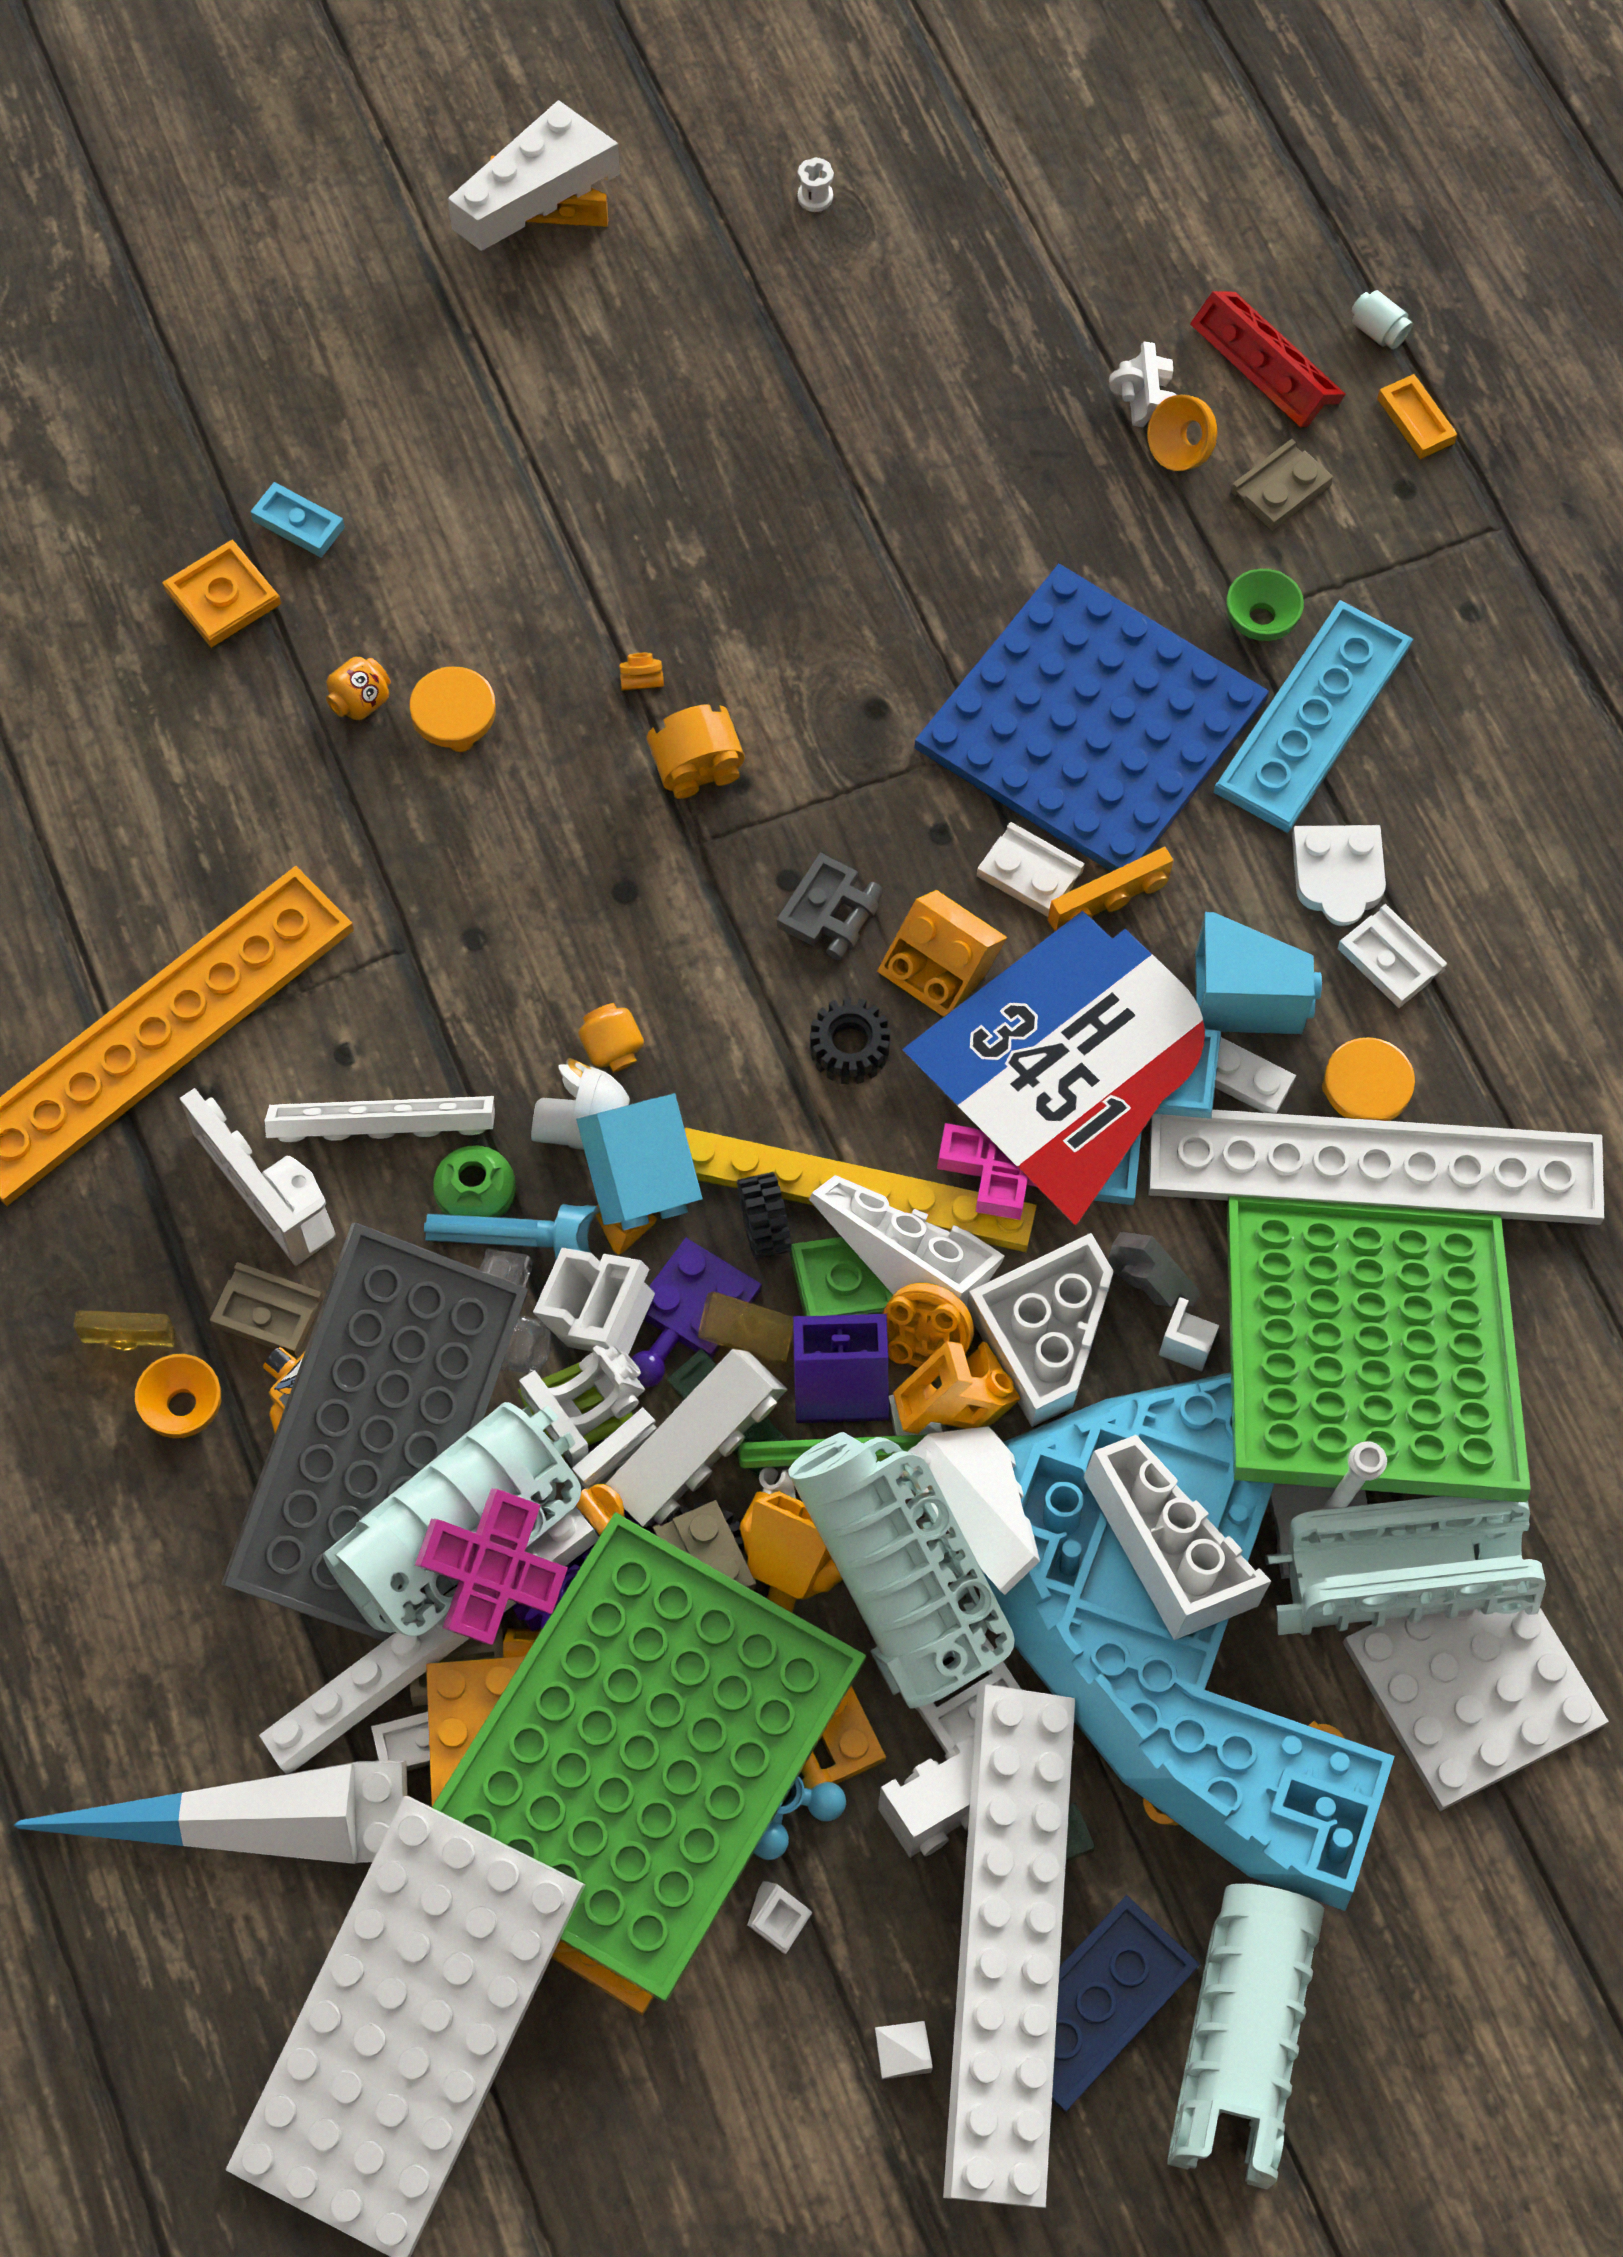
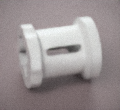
[797,158,834,212]

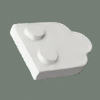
[1292,825,1386,926]

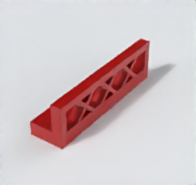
[1190,291,1346,427]

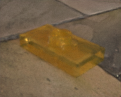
[697,1291,793,1364]
[74,1310,176,1350]

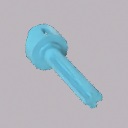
[424,1204,600,1260]

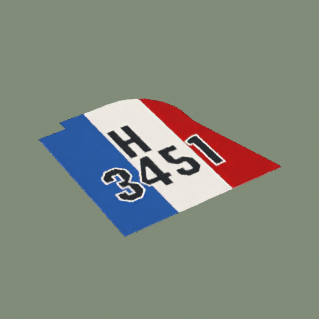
[902,911,1205,1225]

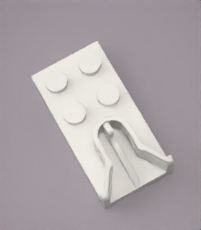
[180,1088,336,1266]

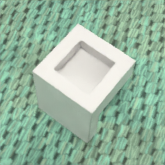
[1159,1297,1219,1372]

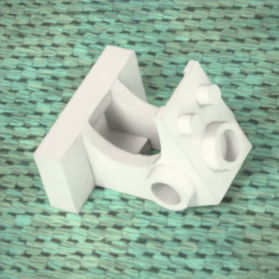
[519,1346,645,1467]

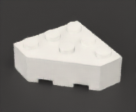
[967,1233,1114,1427]

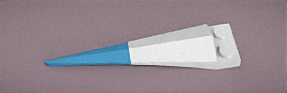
[14,1760,407,1864]

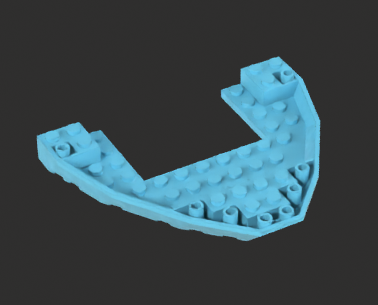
[981,1373,1440,1911]

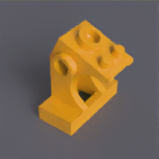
[893,1341,1021,1434]

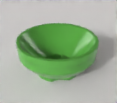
[1226,568,1304,641]
[433,1145,516,1218]

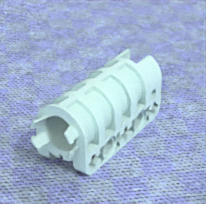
[323,1402,581,1636]

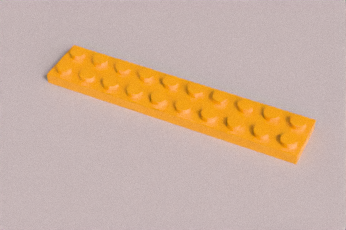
[0,866,354,1206]

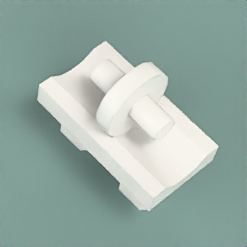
[1109,341,1176,428]

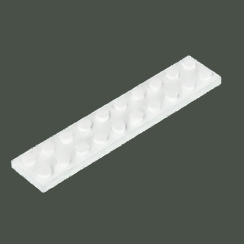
[1148,1110,1604,1225]
[943,1684,1075,2208]

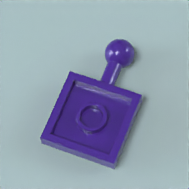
[631,1238,762,1388]

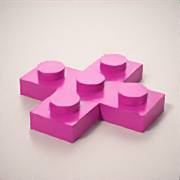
[937,1123,1037,1220]
[415,1488,568,1645]

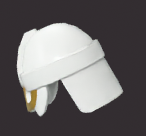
[531,1058,630,1150]

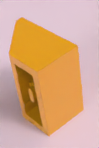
[877,890,1007,1017]

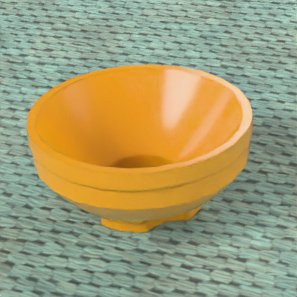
[1147,395,1217,471]
[135,1354,221,1438]

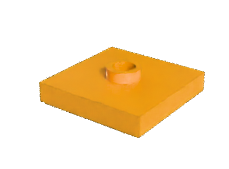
[162,539,281,648]

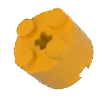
[646,704,745,799]

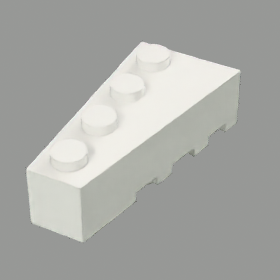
[448,100,620,251]
[605,1349,788,1527]
[1083,1435,1271,1640]
[878,1735,1075,1858]

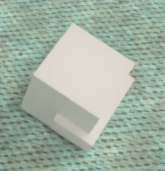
[533,1248,655,1355]

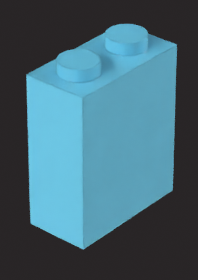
[576,1093,703,1230]

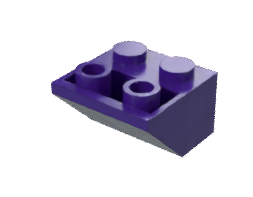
[793,1314,889,1423]

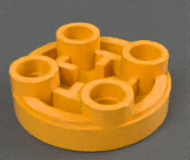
[409,667,496,752]
[1322,1038,1415,1121]
[882,1283,974,1368]

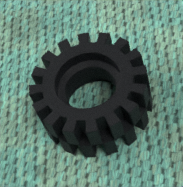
[810,997,890,1085]
[737,1172,792,1260]

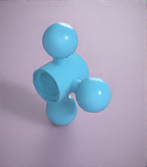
[754,1776,846,1860]

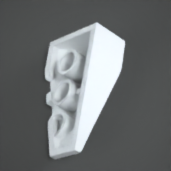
[809,1175,1005,1307]
[901,1426,1040,1595]

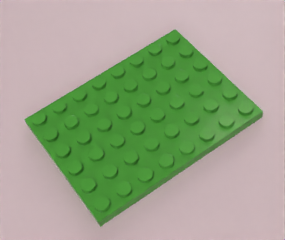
[1227,1196,1531,1503]
[432,1512,866,2004]

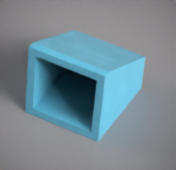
[1195,912,1322,1034]

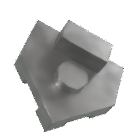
[1108,1232,1201,1307]

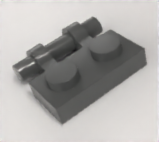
[777,852,884,961]

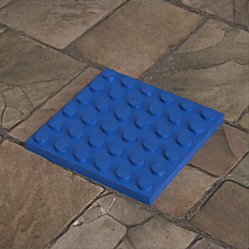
[914,563,1269,872]

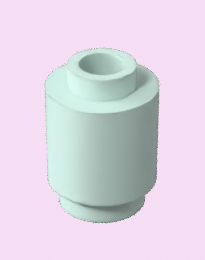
[1351,290,1413,349]

